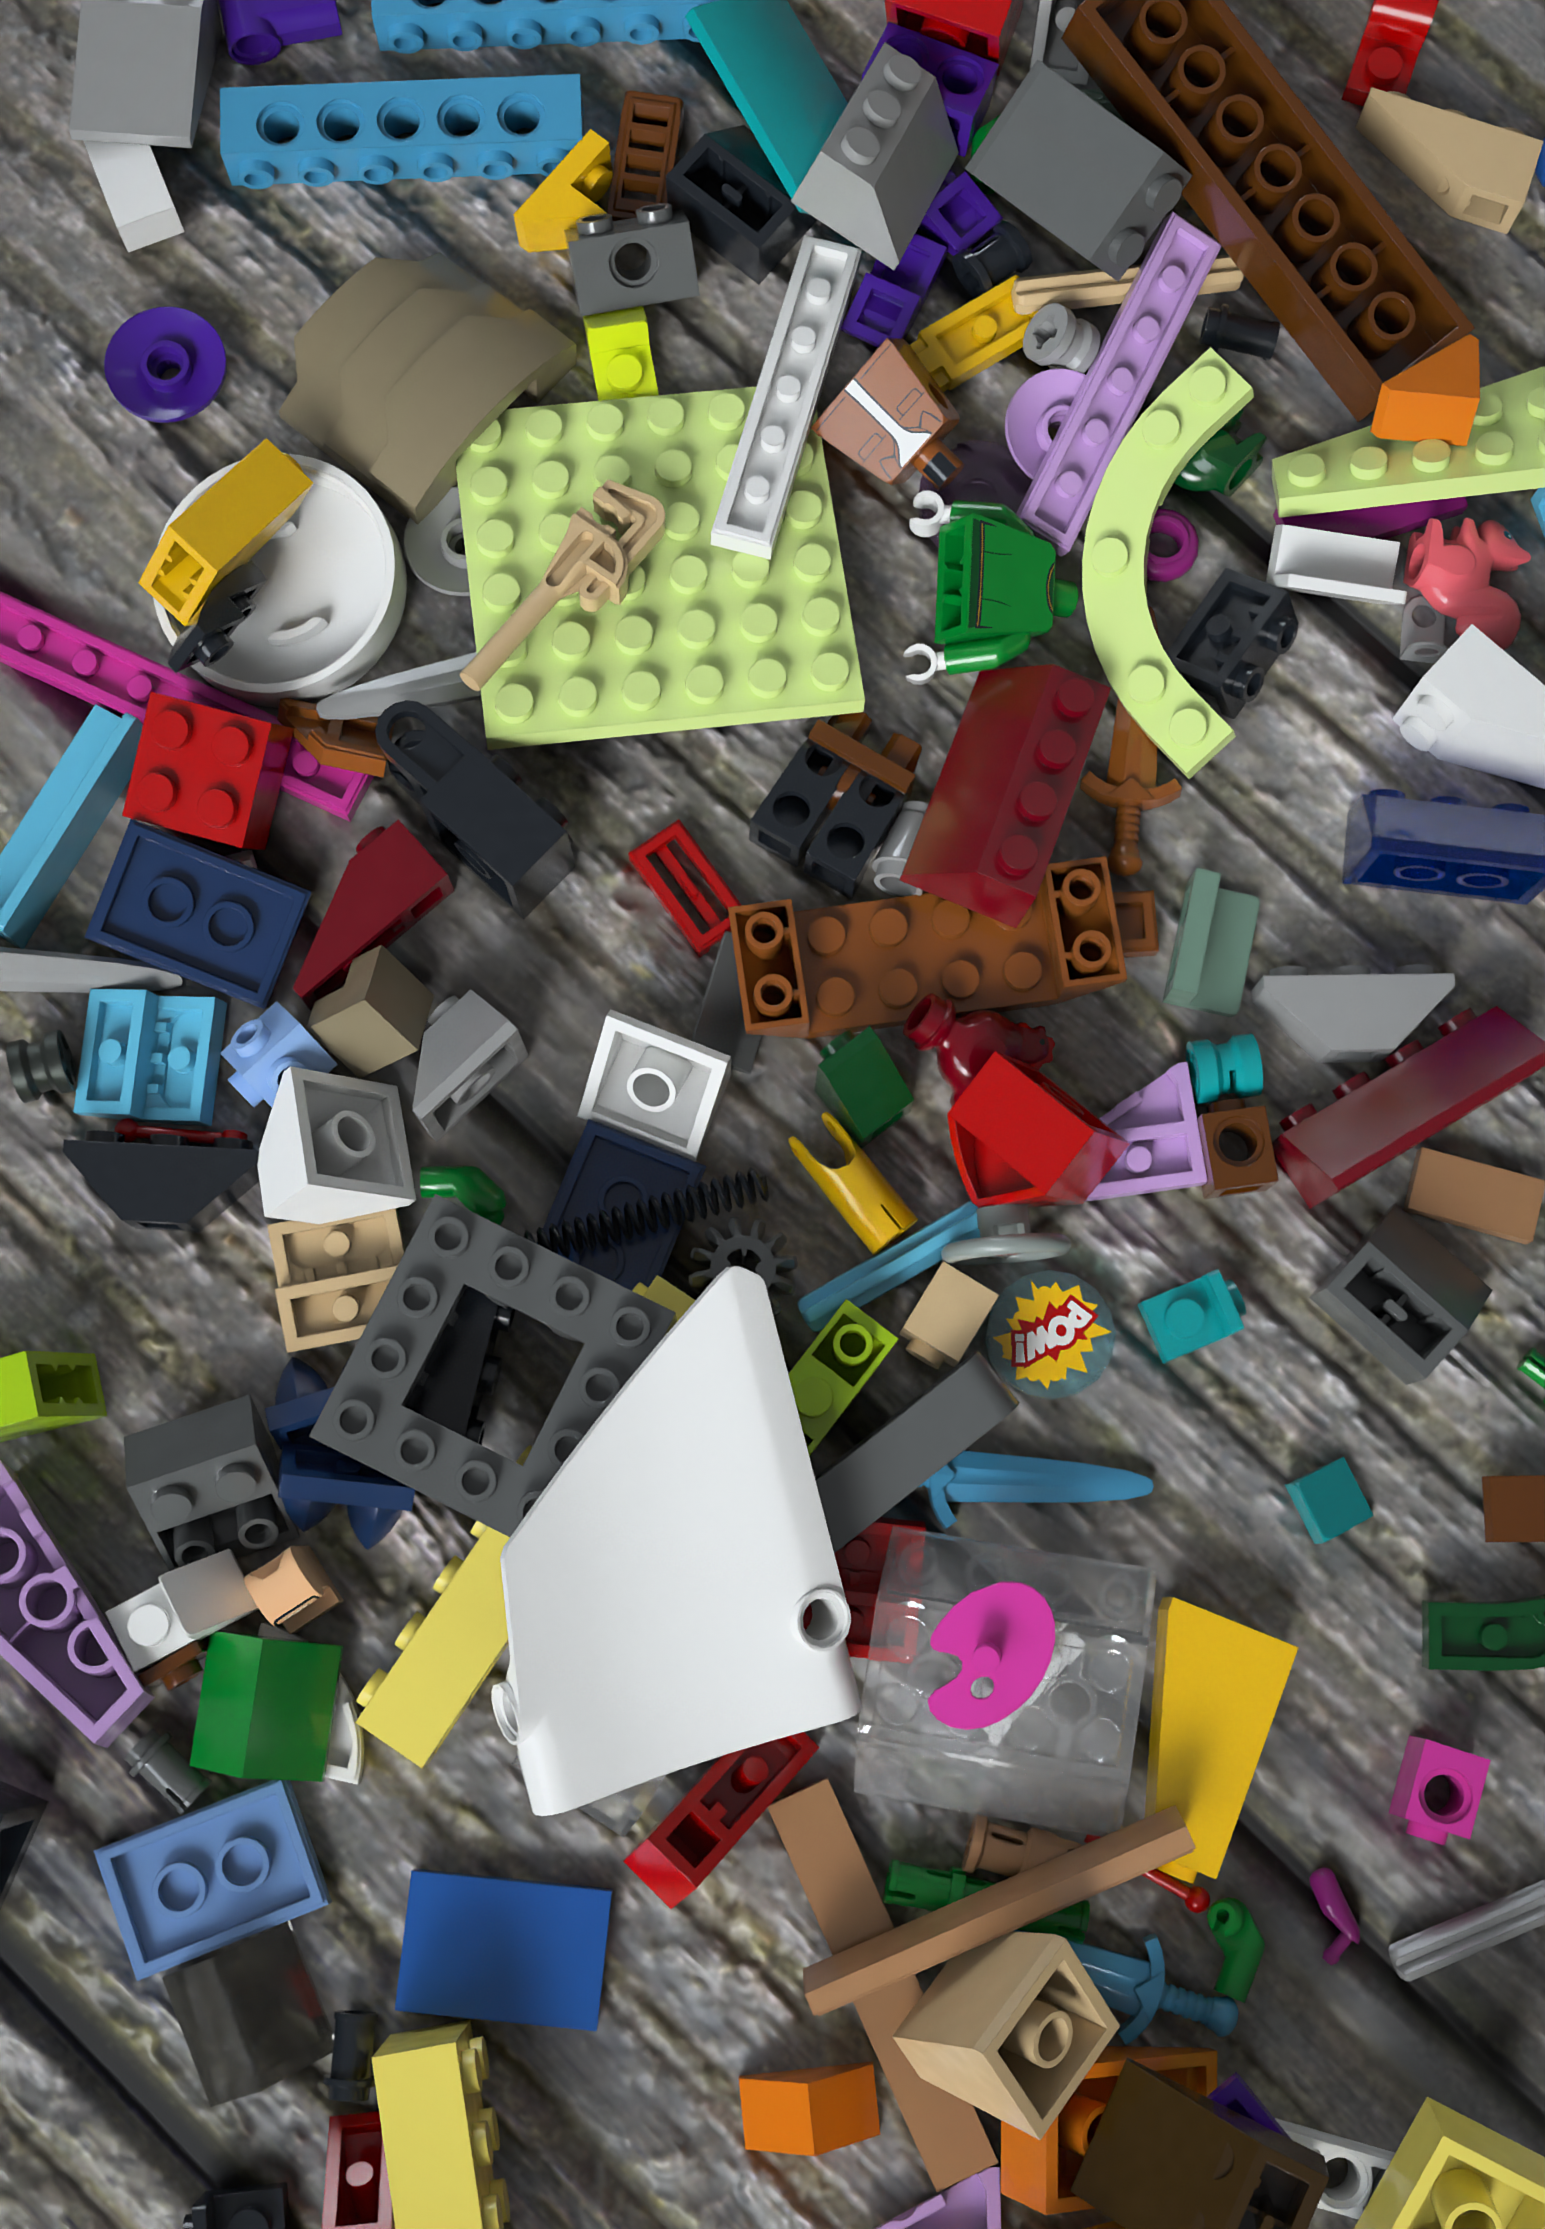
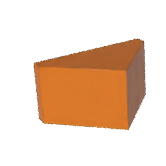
[1370,334,1480,446]
[739,2061,880,2156]

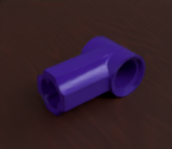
[218,0,343,65]

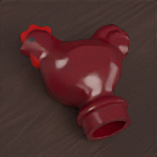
[903,993,1055,1107]

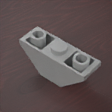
[1251,964,1455,1063]

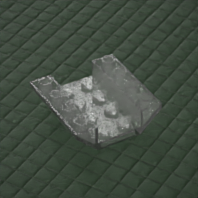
[854,1526,1157,1837]

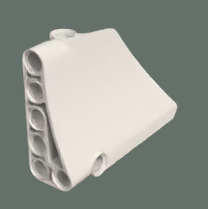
[491,1266,862,1816]

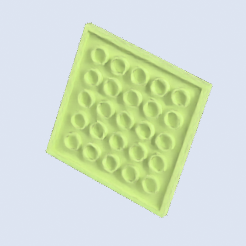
[456,387,865,750]

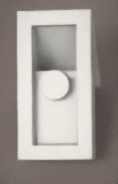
[105,1549,259,1673]

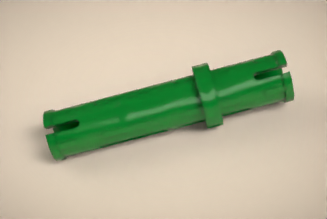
[883,1859,1090,1945]

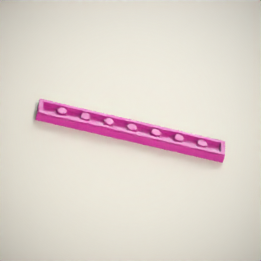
[0,591,374,822]

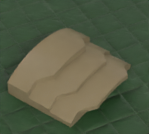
[279,252,576,525]

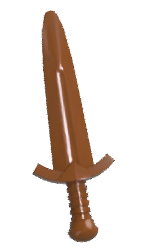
[1080,606,1182,876]

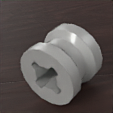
[1023,303,1100,374]

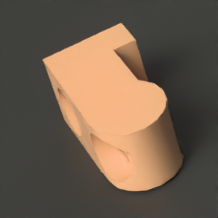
[243,1546,344,1634]

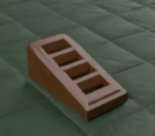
[607,90,685,221]

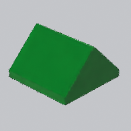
[190,1631,344,1782]

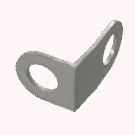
[1399,596,1449,664]

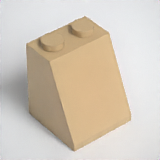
[892,1931,1120,2140]

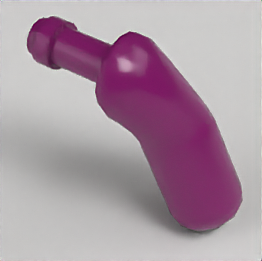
[1309,1868,1360,1966]

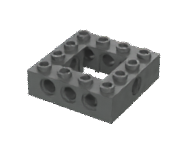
[309,1194,677,1537]

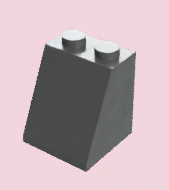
[965,60,1193,282]

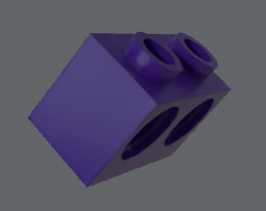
[861,22,999,157]

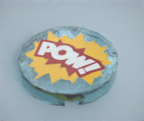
[985,1270,1116,1400]

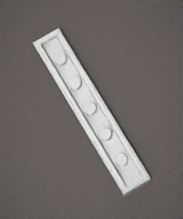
[711,235,862,560]

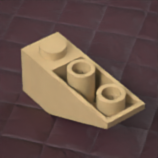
[1355,87,1544,234]

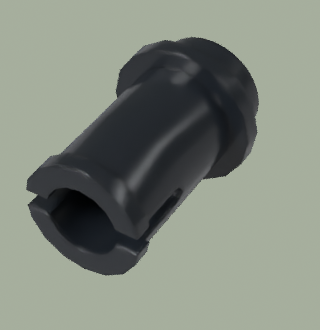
[1199,303,1280,361]
[323,2010,378,2102]

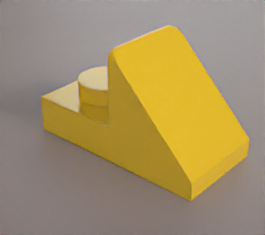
[513,129,613,253]

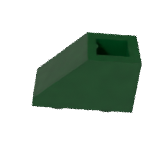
[815,1026,914,1149]

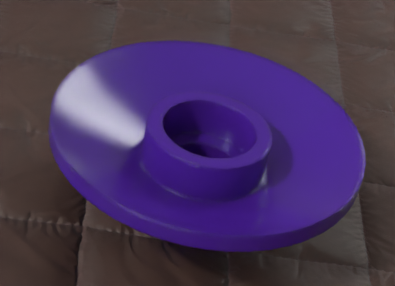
[104,307,227,423]

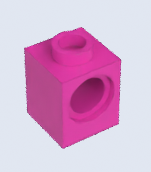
[1388,1736,1491,1846]

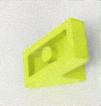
[583,306,659,401]

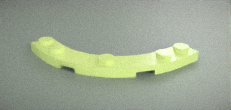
[1082,347,1254,779]

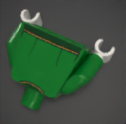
[903,490,1078,685]

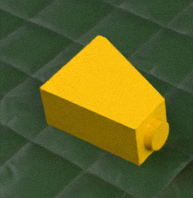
[138,438,313,626]

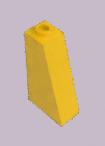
[1144,1597,1299,1884]

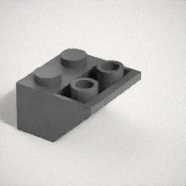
[1309,1203,1493,1385]
[124,1395,300,1571]

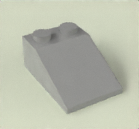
[69,0,223,148]

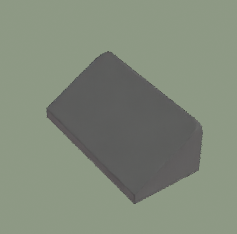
[691,930,762,1074]

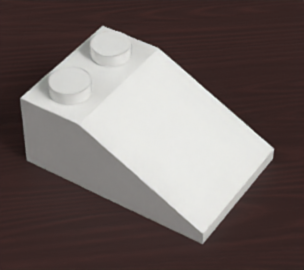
[1392,624,1545,789]

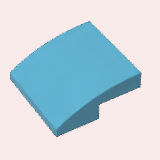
[73,989,227,1126]

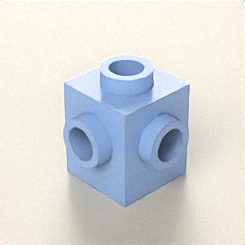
[220,1001,338,1107]

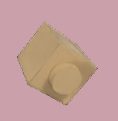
[899,1261,999,1369]

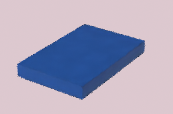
[395,1868,613,2031]

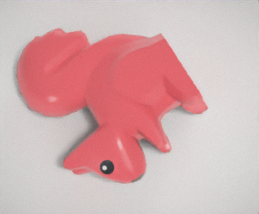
[1403,517,1531,650]

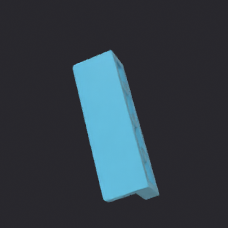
[0,704,143,949]

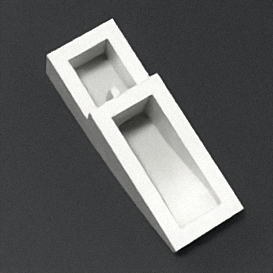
[83,140,185,253]

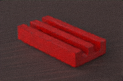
[628,819,742,958]

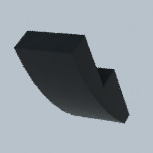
[168,560,268,673]

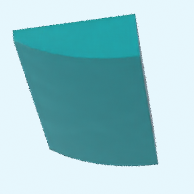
[685,0,848,214]

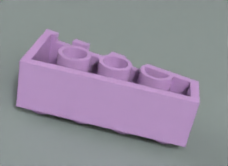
[0,1460,155,1748]

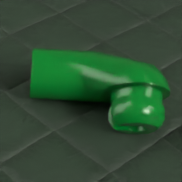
[420,1166,507,1226]
[1207,1897,1265,2003]

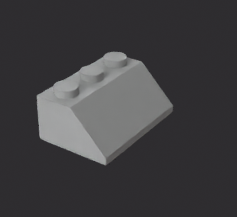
[791,42,959,270]

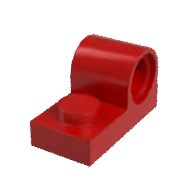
[1341,0,1439,107]

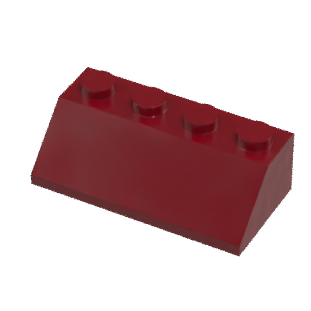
[899,664,1111,928]
[1272,1006,1545,1209]

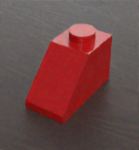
[321,2111,395,2229]

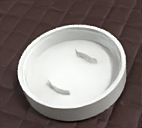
[153,454,407,708]

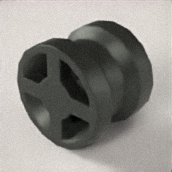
[6,1029,77,1103]

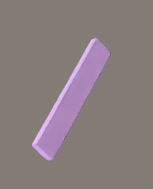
[1016,212,1221,557]

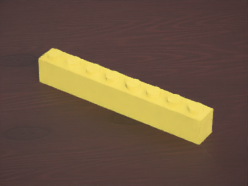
[355,1275,696,1768]

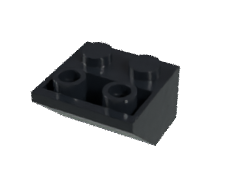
[666,125,818,285]

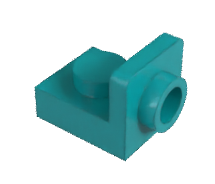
[1138,1269,1246,1364]

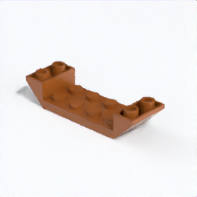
[728,856,1127,1039]

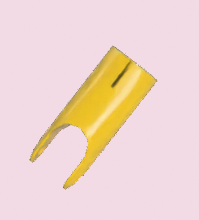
[788,1112,918,1255]

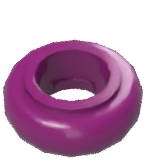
[1147,508,1199,582]

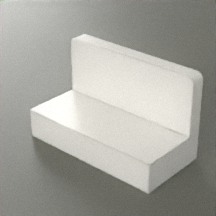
[1266,524,1407,604]

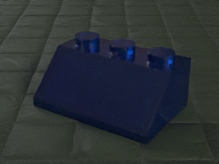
[1342,789,1545,905]

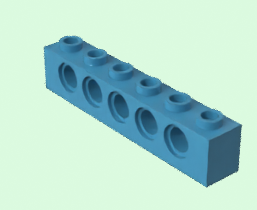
[371,0,719,54]
[220,74,585,189]

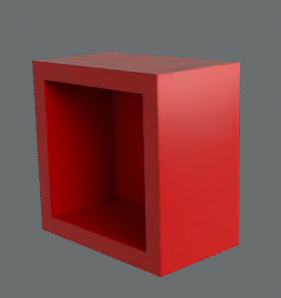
[122,692,294,850]

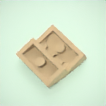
[267,1208,406,1353]

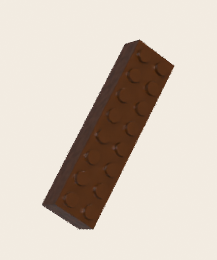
[1061,0,1475,423]

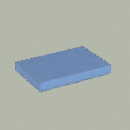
[94,1780,332,1981]

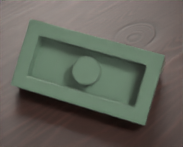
[1162,868,1260,1017]

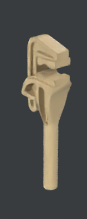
[460,480,665,691]

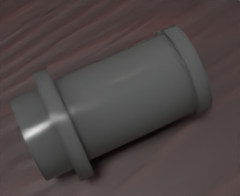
[124,1728,212,1815]

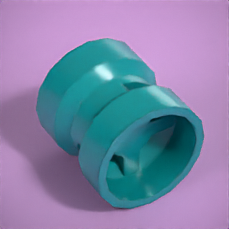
[1185,1033,1263,1104]

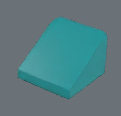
[1285,1457,1374,1544]

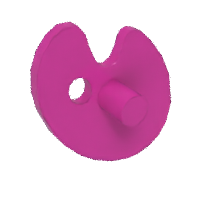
[928,1581,1055,1730]

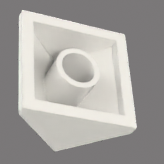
[578,1009,731,1161]

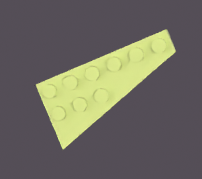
[1272,366,1545,518]

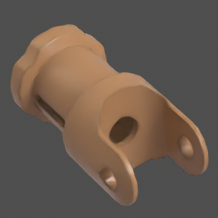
[962,1811,1082,1877]

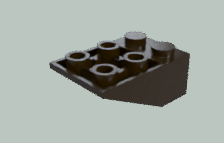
[1070,2057,1329,2229]

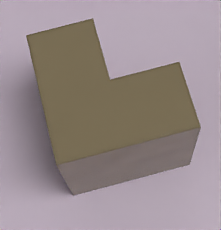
[306,945,434,1078]

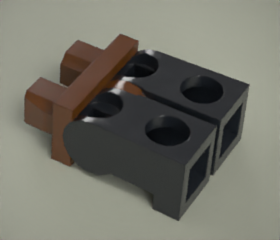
[749,712,922,899]

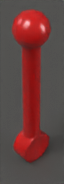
[114,1118,248,1144]
[1084,1830,1211,1913]

